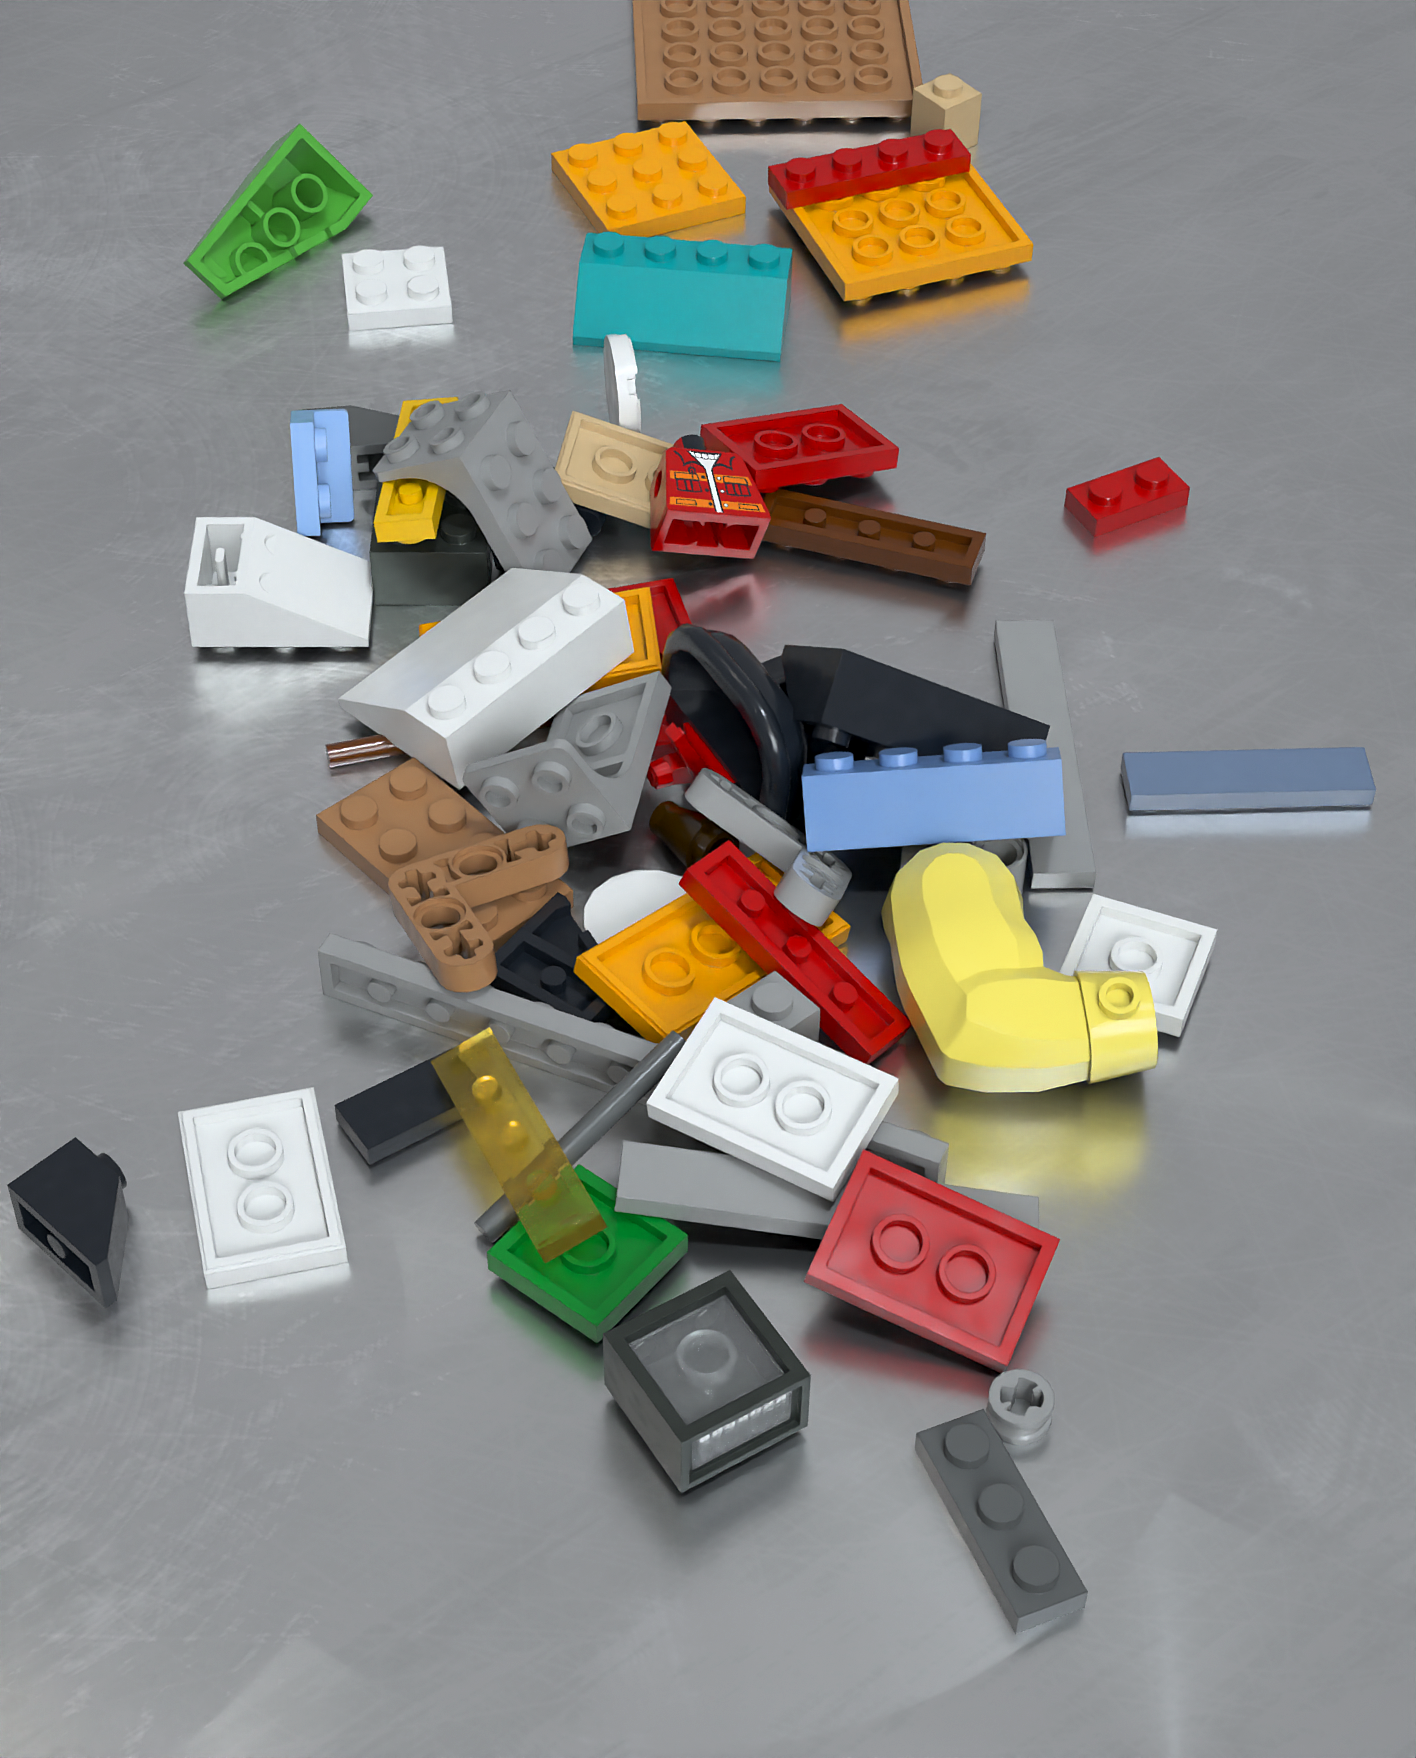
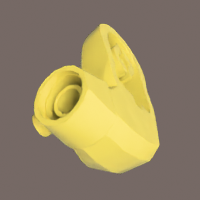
[881,842,1158,1092]

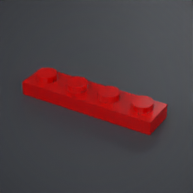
[768,129,971,210]
[679,840,912,1065]

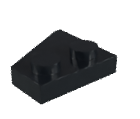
[489,892,616,1023]

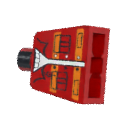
[650,434,771,559]

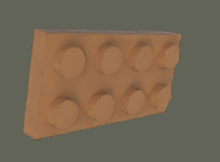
[316,757,574,959]

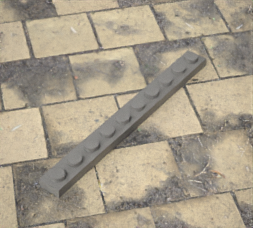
[317,933,949,1184]

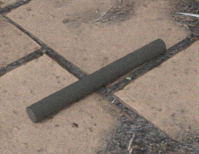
[474,1031,686,1243]

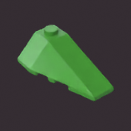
[183,124,373,299]

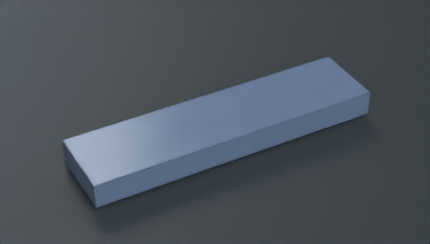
[1120,747,1376,811]

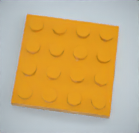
[769,163,1033,302]

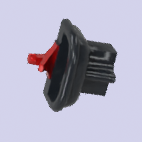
[646,623,866,825]

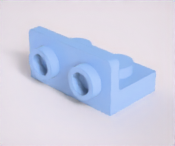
[290,409,354,536]

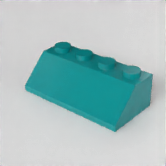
[573,232,793,362]

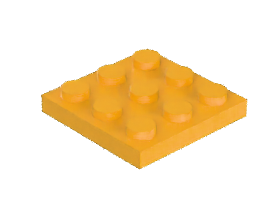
[551,121,746,237]

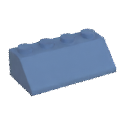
[802,739,1066,852]

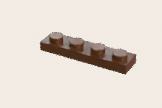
[762,489,986,586]

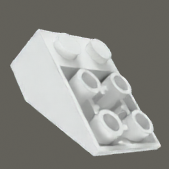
[184,517,373,648]

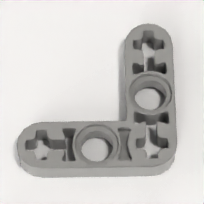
[684,768,852,927]

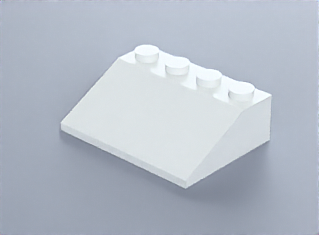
[338,568,634,790]

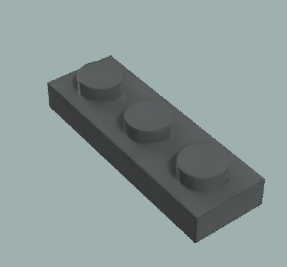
[915,1409,1088,1634]

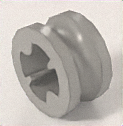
[986,1369,1055,1445]

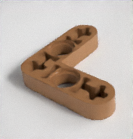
[388,824,569,993]

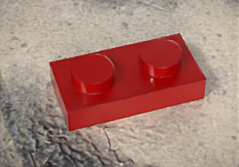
[1064,457,1190,538]

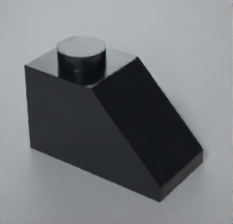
[7,1137,129,1308]

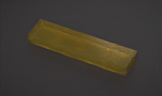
[431,1027,607,1263]

